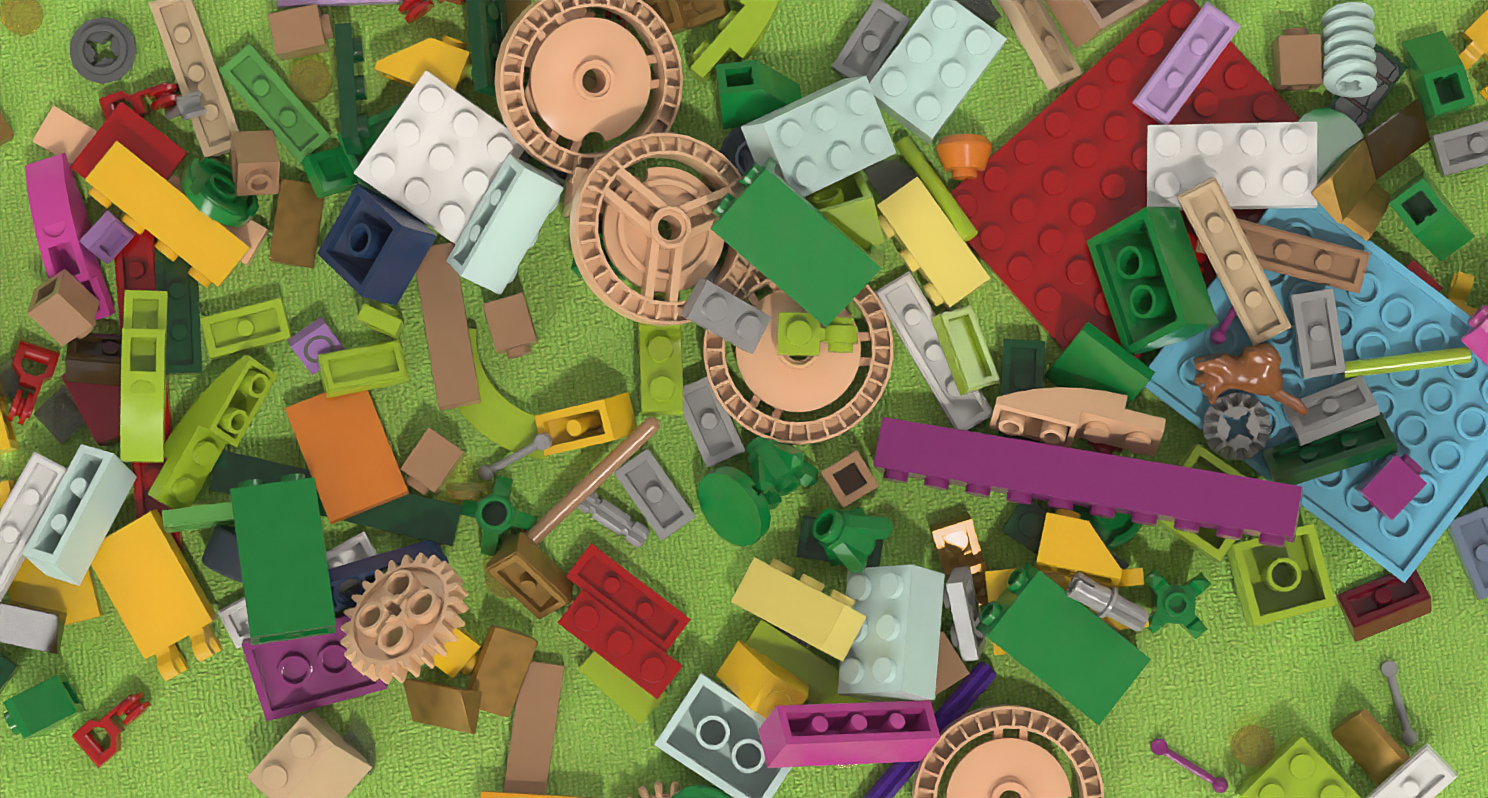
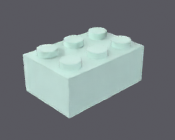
[869,0,1007,145]
[741,75,896,197]
[837,564,945,702]
[654,672,792,798]

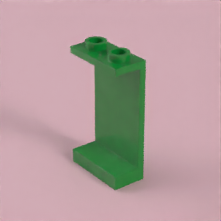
[711,156,885,327]
[230,473,336,646]
[975,562,1151,725]

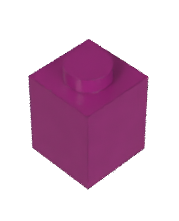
[1354,453,1427,520]

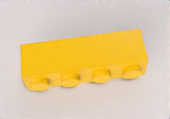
[85,141,251,288]

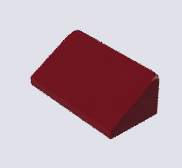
[61,373,121,446]
[1336,569,1432,642]

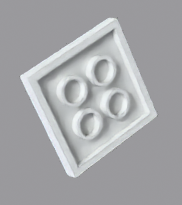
[354,70,524,244]

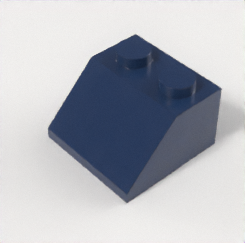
[317,184,437,306]

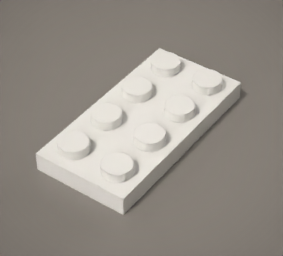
[1147,122,1318,210]

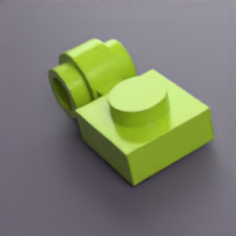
[777,312,858,357]

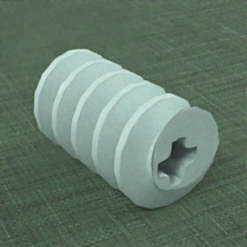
[1321,2,1377,98]

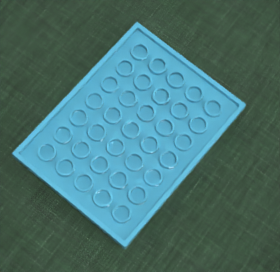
[1144,202,1488,583]

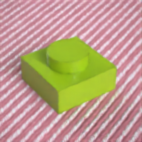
[357,302,405,340]

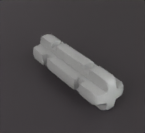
[577,492,650,547]

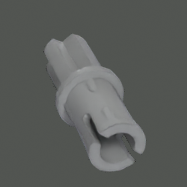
[1066,572,1149,631]

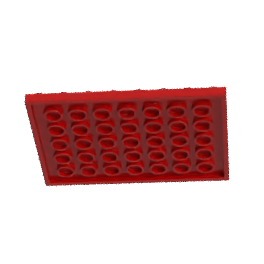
[950,0,1300,359]

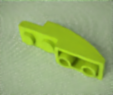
[690,0,781,84]
[637,286,684,416]
[120,290,168,463]
[148,354,278,509]

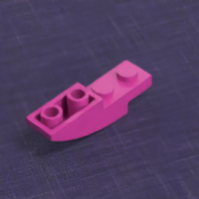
[25,153,116,320]

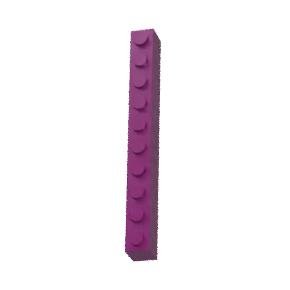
[873,417,1303,547]

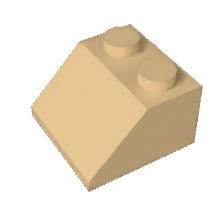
[247,710,374,798]

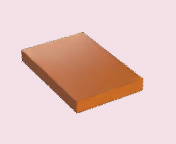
[285,390,409,525]

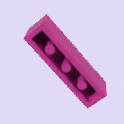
[758,700,940,768]

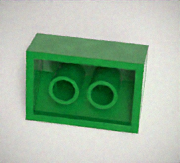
[1087,207,1218,356]

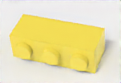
[876,176,990,310]
[731,557,867,662]

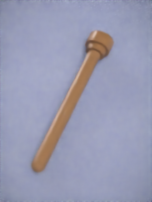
[502,417,660,549]

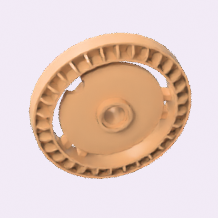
[495,0,683,174]
[570,133,753,326]
[704,266,893,445]
[912,704,1104,798]

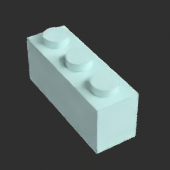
[446,154,564,295]
[22,444,137,586]

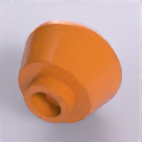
[935,134,992,180]

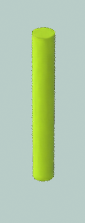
[896,136,978,242]
[1342,347,1471,378]

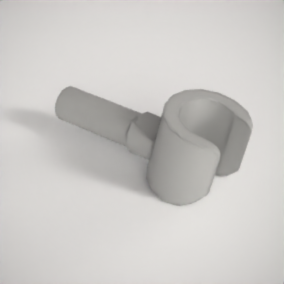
[165,90,207,120]

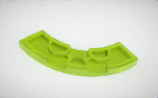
[458,328,550,461]

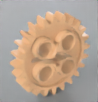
[340,553,469,684]

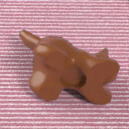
[1193,343,1308,416]

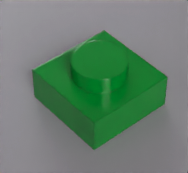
[301,146,359,199]

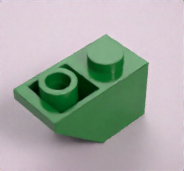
[1401,31,1475,122]
[716,60,802,129]
[1389,170,1475,261]
[3,674,86,739]

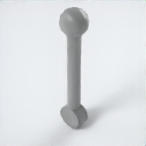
[478,433,552,481]
[1380,660,1418,746]

